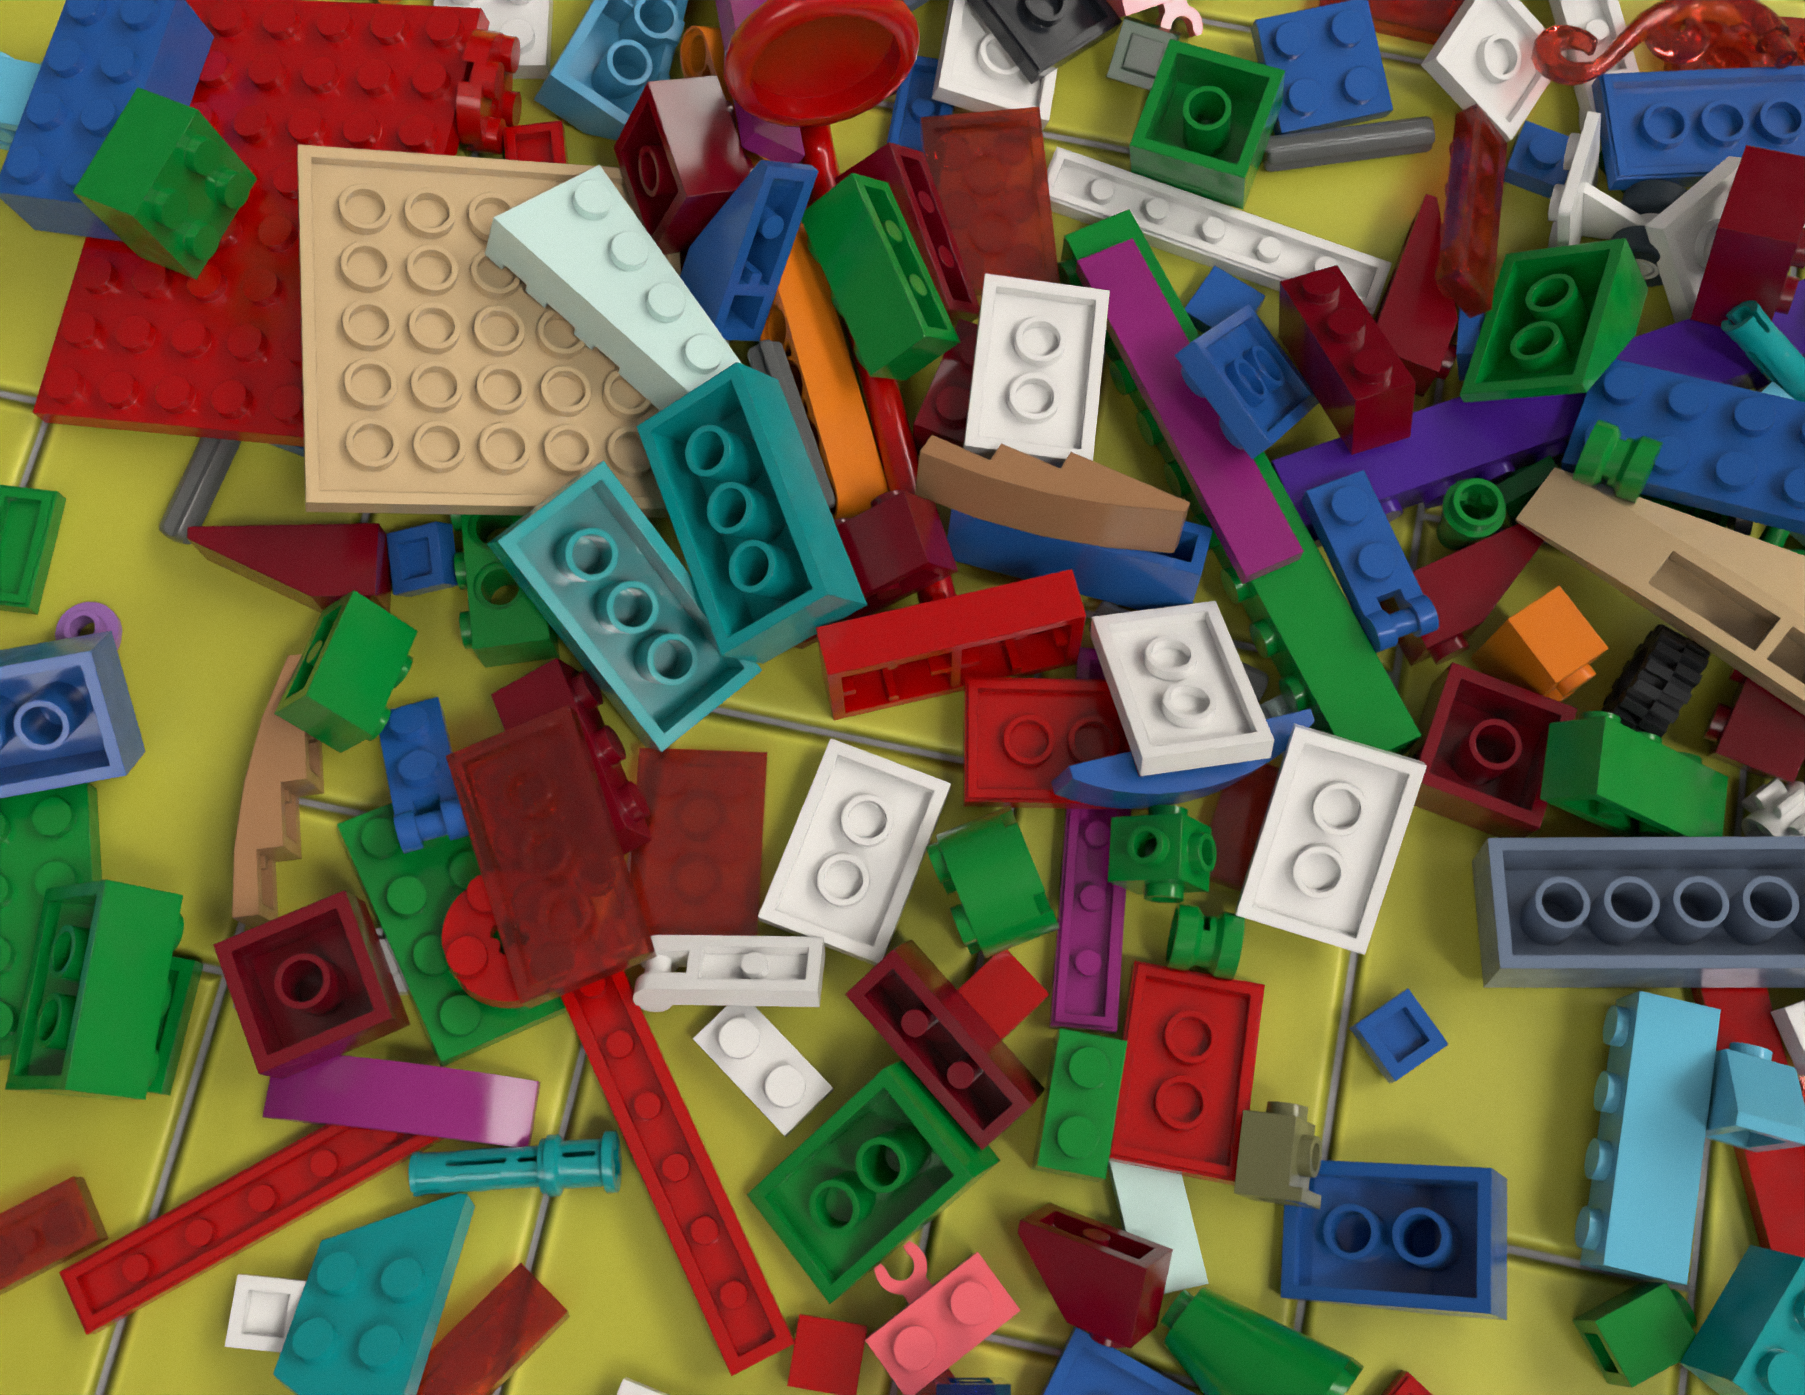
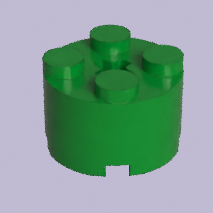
[926,805,1060,958]

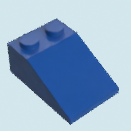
[1280,1160,1507,1320]

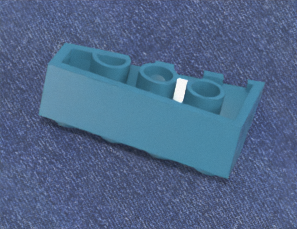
[534,0,688,140]

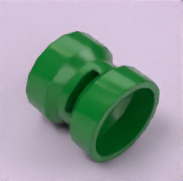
[1572,419,1663,503]
[1166,903,1245,980]

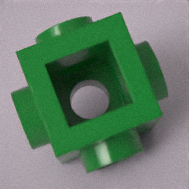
[1108,805,1217,903]

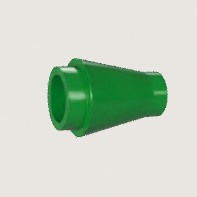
[1436,478,1506,551]

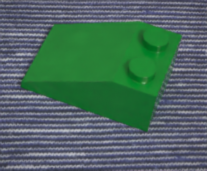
[1460,238,1648,403]
[747,1060,1001,1304]

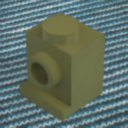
[1234,1101,1322,1209]

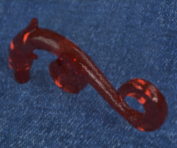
[1531,0,1798,86]

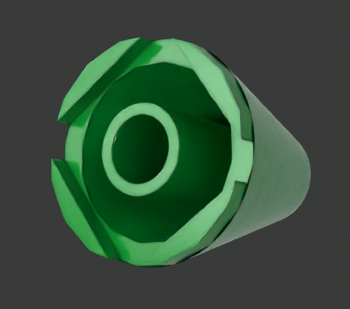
[1160,1287,1364,1395]

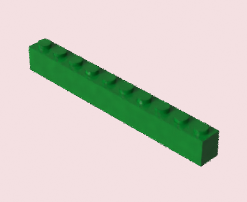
[1056,209,1422,755]

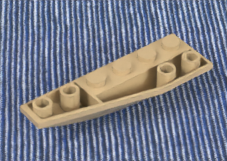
[1515,467,1805,716]

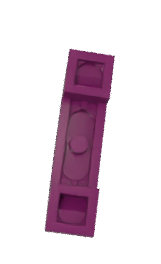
[262,1055,541,1147]

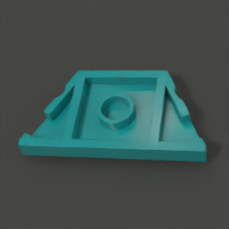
[273,1193,475,1395]

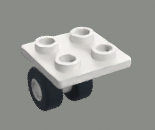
[1548,112,1688,287]

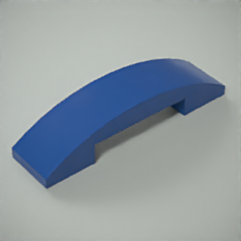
[1051,709,1315,809]

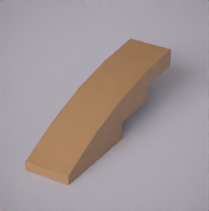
[915,435,1190,553]
[232,654,324,928]

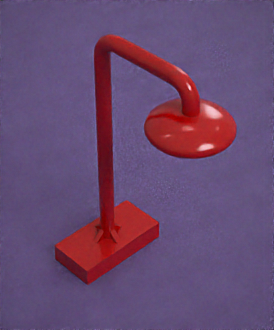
[723,0,1086,721]

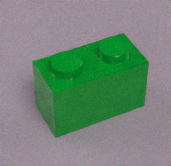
[274,590,418,753]
[1031,1028,1127,1182]

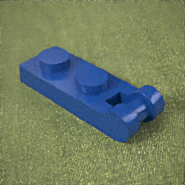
[1301,470,1439,653]
[379,697,471,854]

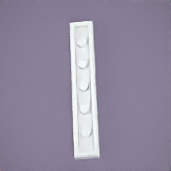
[1035,146,1392,316]

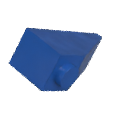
[680,160,818,341]

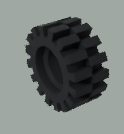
[1601,624,1710,738]

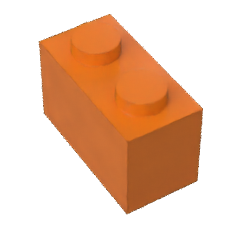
[1471,585,1609,702]

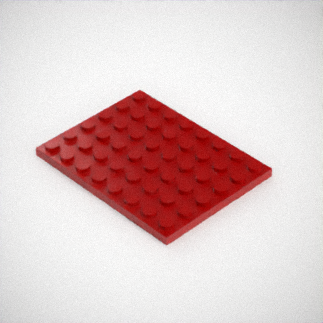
[32,0,490,447]

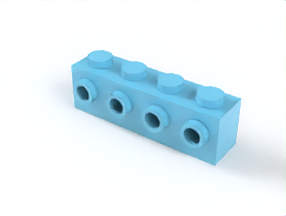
[1575,991,1721,1285]

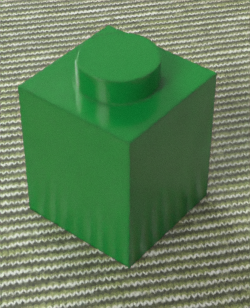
[1572,1282,1697,1388]

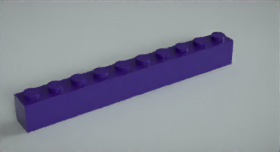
[1271,279,1805,547]

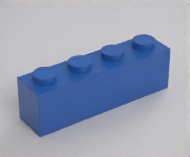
[947,509,1213,610]

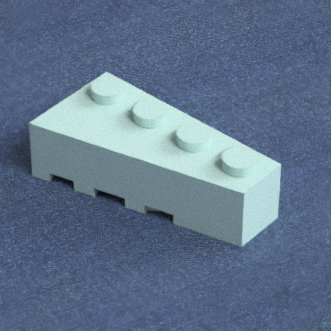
[485,165,742,411]

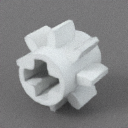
[1741,778,1805,837]

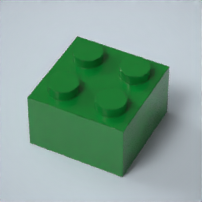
[1129,39,1285,209]
[73,87,257,280]

